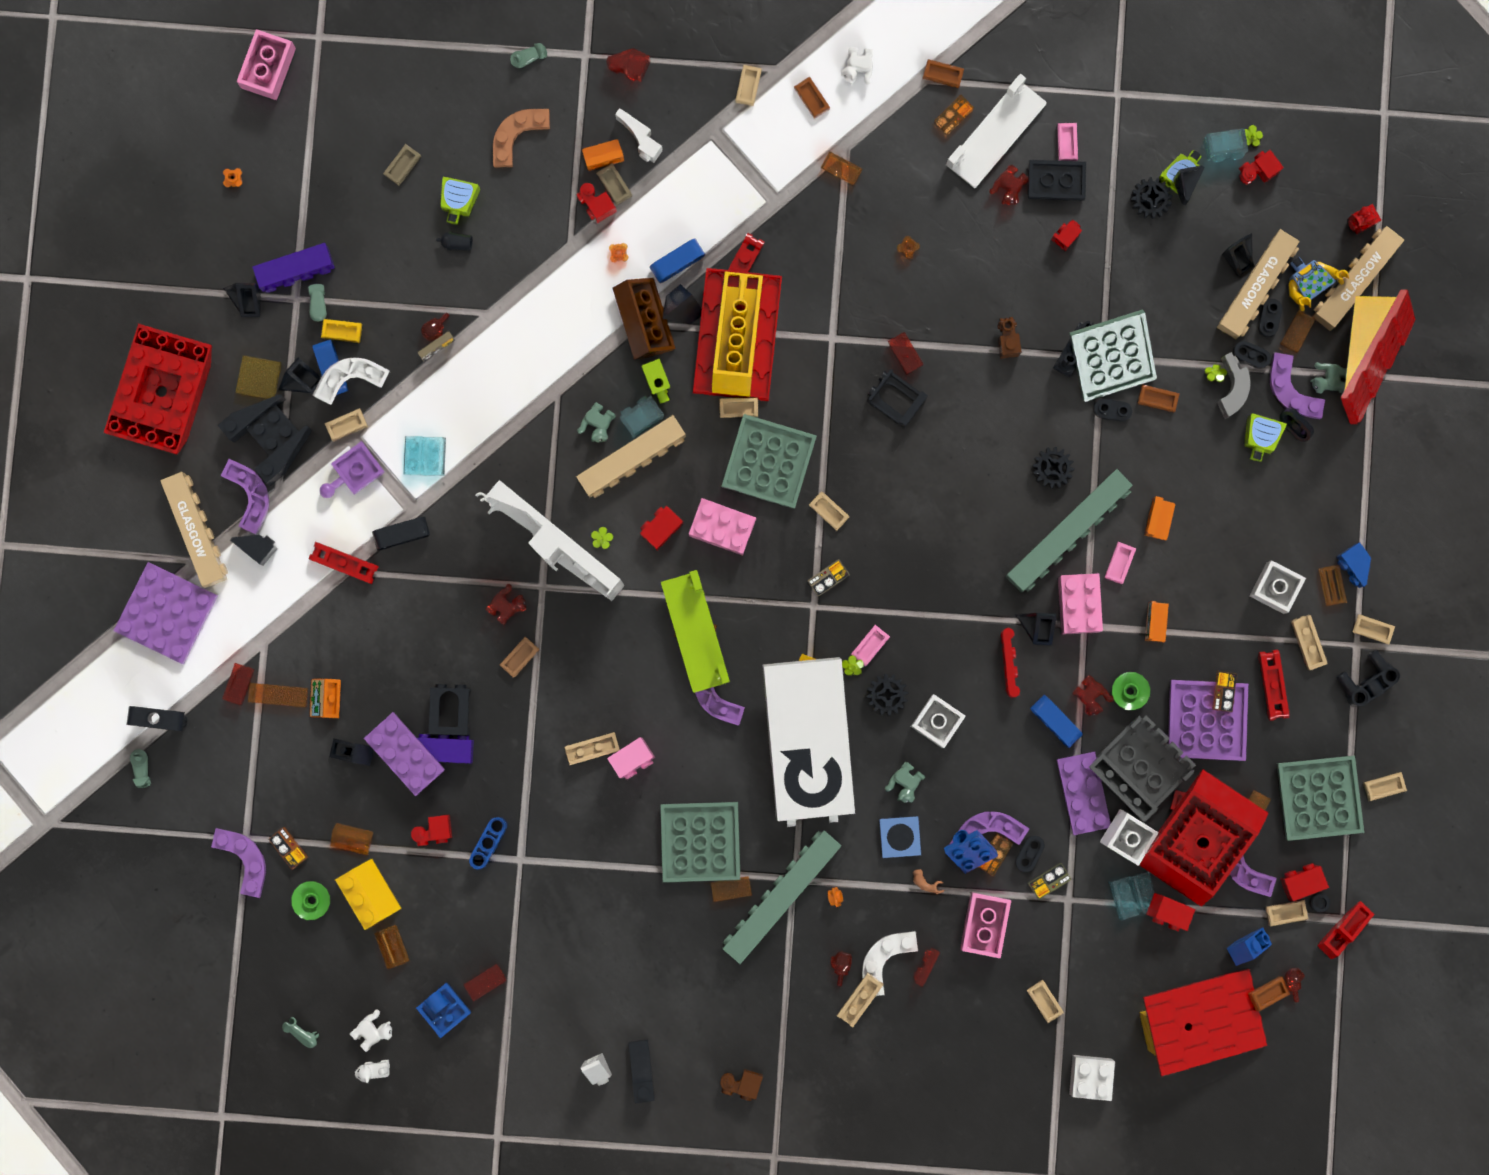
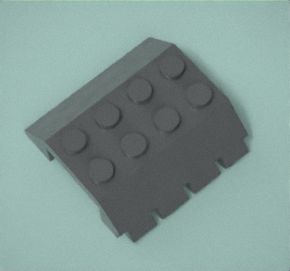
[1089,715,1196,822]

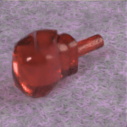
[421,312,450,341]
[831,952,852,986]
[1285,968,1305,1003]

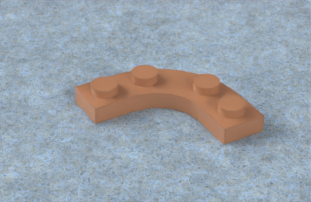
[493,109,550,168]

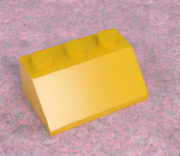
[335,859,402,930]

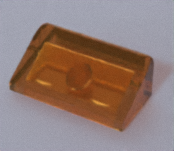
[330,824,373,855]
[374,925,410,969]

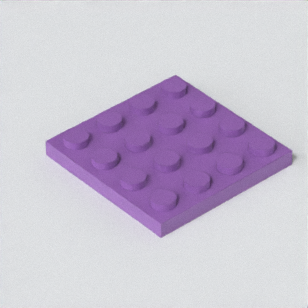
[114,562,218,664]
[1168,680,1248,761]

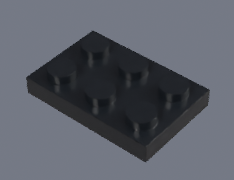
[1028,160,1086,201]

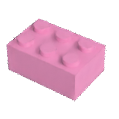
[237,29,296,100]
[689,498,756,556]
[1058,573,1103,634]
[607,737,655,779]
[960,892,1011,958]

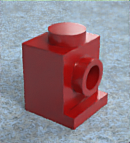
[1051,220,1082,251]

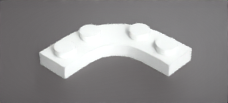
[313,358,389,405]
[862,931,918,996]

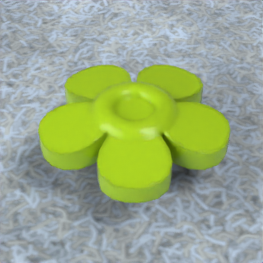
[1242,125,1263,147]
[1205,364,1227,382]
[591,527,613,549]
[842,656,864,675]

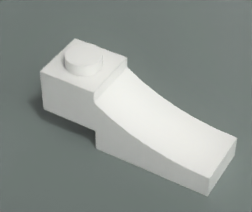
[615,108,662,163]

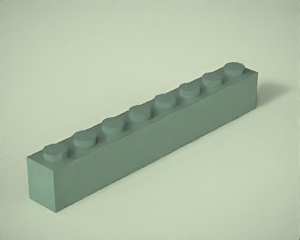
[1005,469,1133,593]
[722,830,842,964]

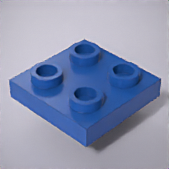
[944,830,998,874]
[416,983,471,1038]

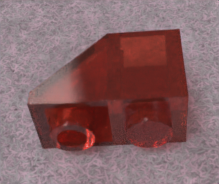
[606,48,651,81]

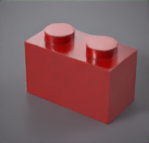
[640,506,684,551]
[1280,863,1329,901]
[1146,893,1195,932]

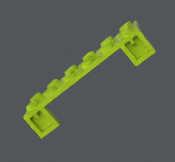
[661,570,730,693]

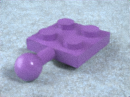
[319,441,385,498]

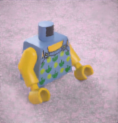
[1289,257,1349,311]

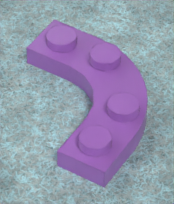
[1270,353,1325,419]
[221,459,269,535]
[695,687,745,726]
[949,812,1029,845]
[211,828,266,898]
[1230,856,1276,897]

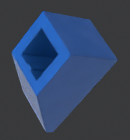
[1337,542,1371,588]
[1227,927,1272,966]

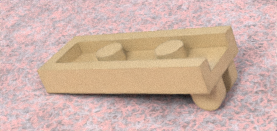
[1291,615,1328,670]
[564,732,620,766]
[837,972,883,1027]

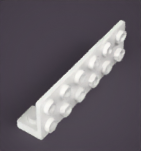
[946,74,1046,188]

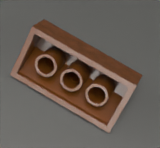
[612,278,676,360]

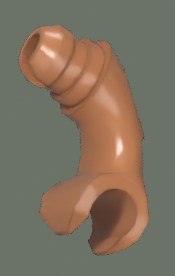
[913,869,945,894]

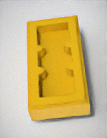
[321,319,362,343]

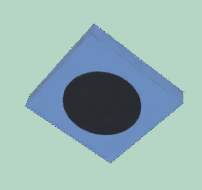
[879,816,921,858]

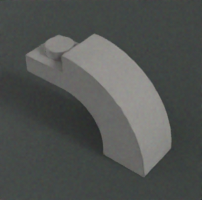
[1217,352,1250,419]

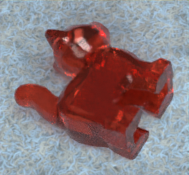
[989,164,1029,205]
[485,584,527,625]
[1072,675,1114,716]

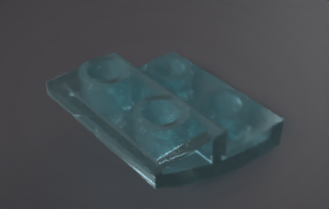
[403,436,446,476]
[1109,872,1155,920]

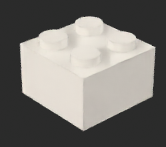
[1250,560,1306,614]
[910,694,966,748]
[1100,809,1159,866]
[1069,1055,1115,1101]

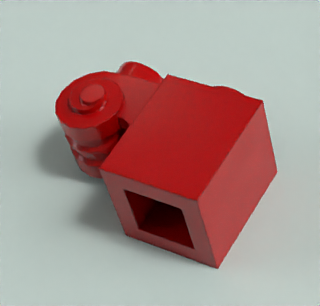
[1238,150,1284,184]
[576,183,617,223]
[1348,204,1381,235]
[411,815,452,846]

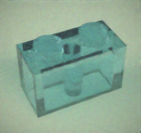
[1204,128,1248,162]
[619,396,664,438]

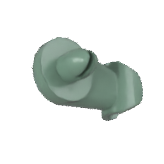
[510,43,548,68]
[308,284,327,322]
[130,749,151,788]
[282,1017,319,1048]

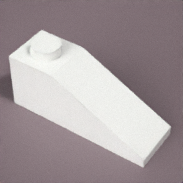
[581,1053,612,1086]

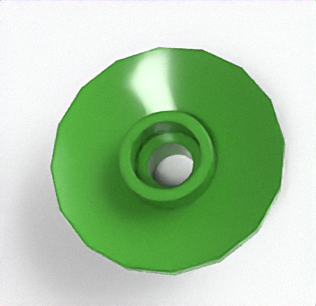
[1112,672,1150,710]
[292,881,330,920]

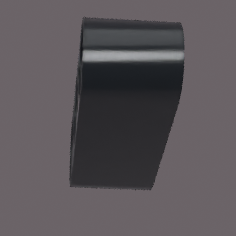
[372,517,430,550]

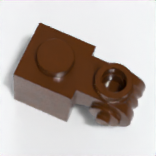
[997,317,1022,359]
[721,1069,763,1101]

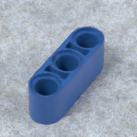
[649,238,706,283]
[312,339,348,395]
[1030,695,1083,748]
[469,817,507,869]

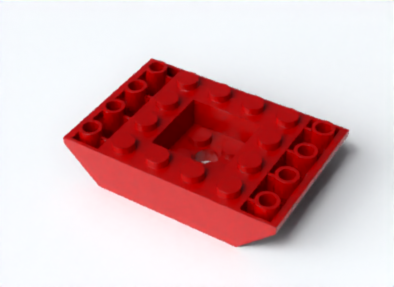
[104,324,212,455]
[1139,769,1268,907]

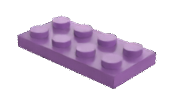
[364,712,445,796]
[1056,752,1111,835]

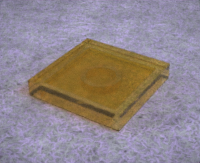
[236,356,281,399]

